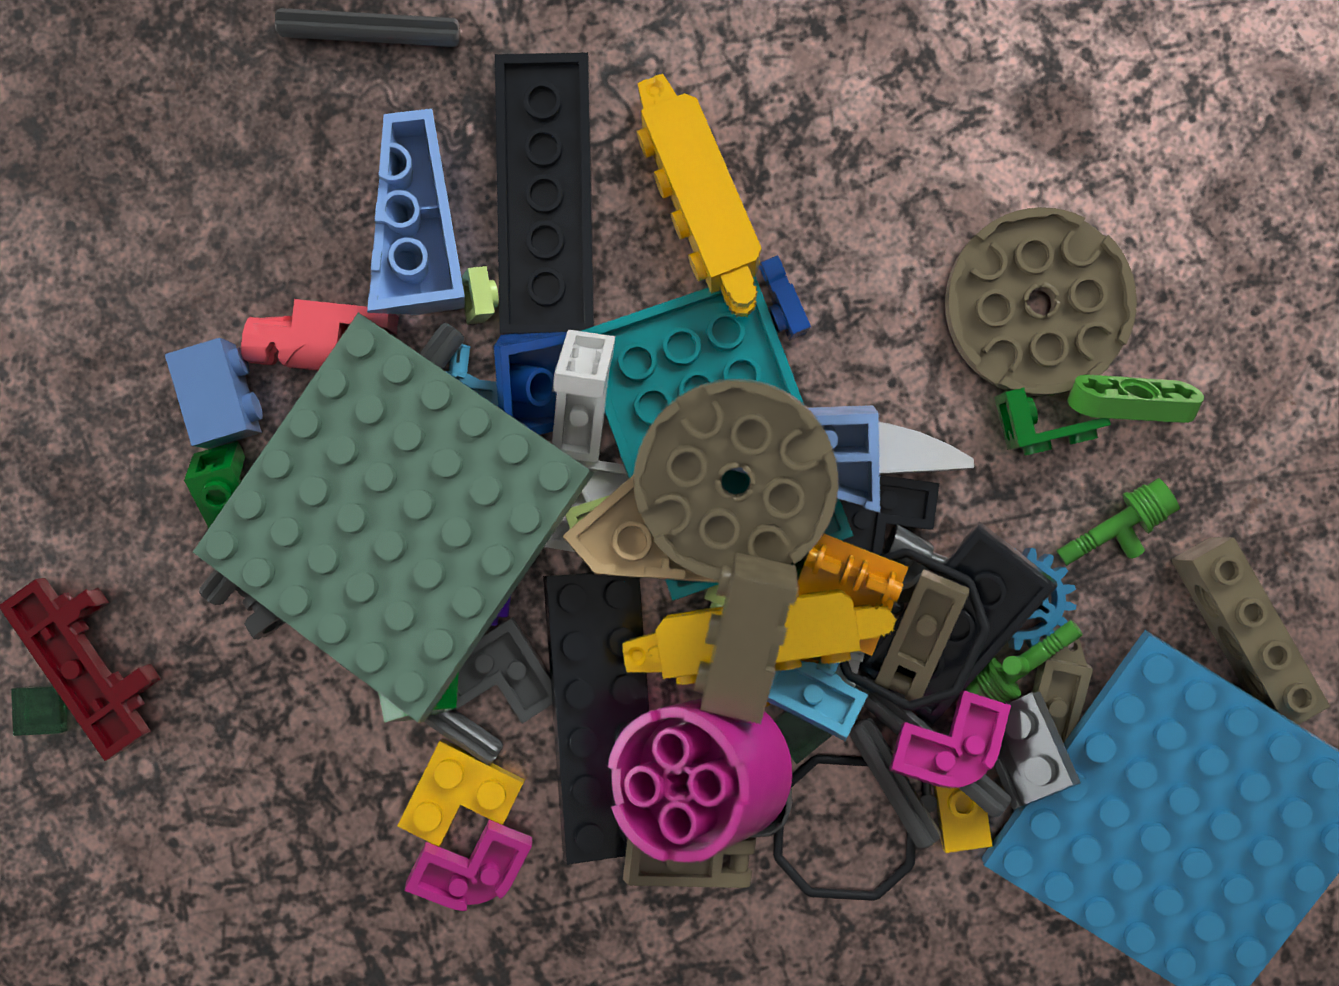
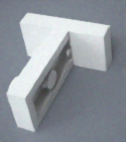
[552,330,615,463]

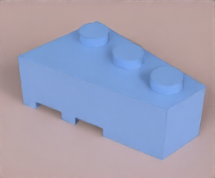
[731,405,880,512]

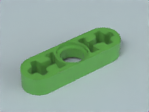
[1067,375,1204,423]

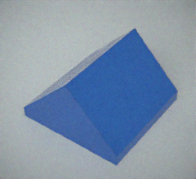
[494,332,567,435]

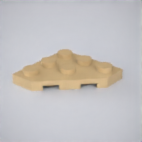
[563,475,719,583]

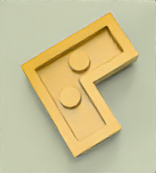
[397,738,525,847]

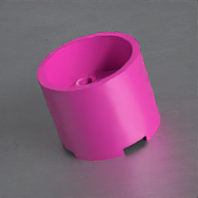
[608,698,792,862]

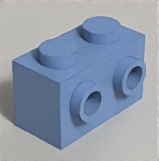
[165,338,263,449]

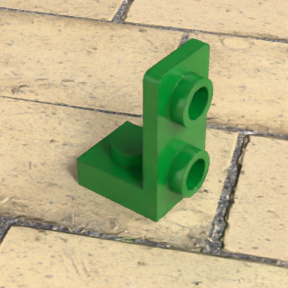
[994,388,1111,456]
[184,441,245,528]

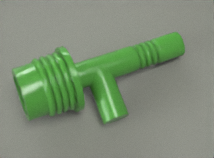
[1056,478,1180,566]
[966,620,1083,704]

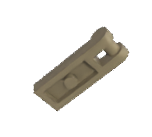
[874,569,970,701]
[623,837,756,888]

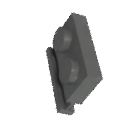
[994,692,1081,809]

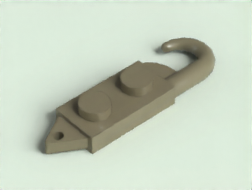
[1002,638,1093,805]

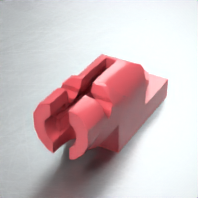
[241,299,399,371]

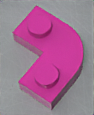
[889,691,1011,788]
[404,820,532,911]

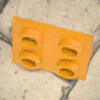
[797,533,909,656]

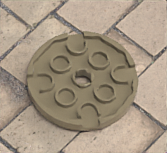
[945,207,1137,396]
[634,379,838,580]

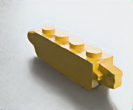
[636,74,762,317]
[623,589,897,685]

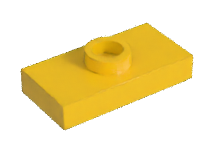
[933,785,993,853]

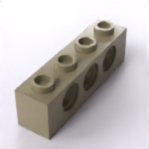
[1170,537,1331,725]

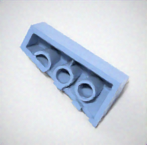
[367,109,465,315]

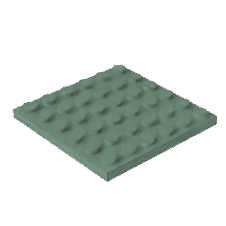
[193,312,594,722]

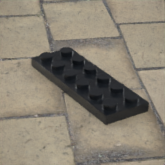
[495,52,595,335]
[543,572,649,865]

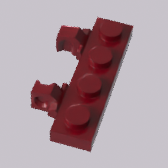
[0,578,161,761]

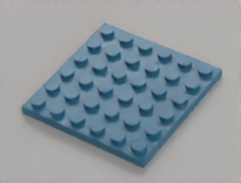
[981,630,1339,986]

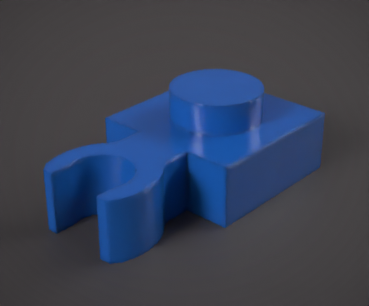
[759,255,811,341]

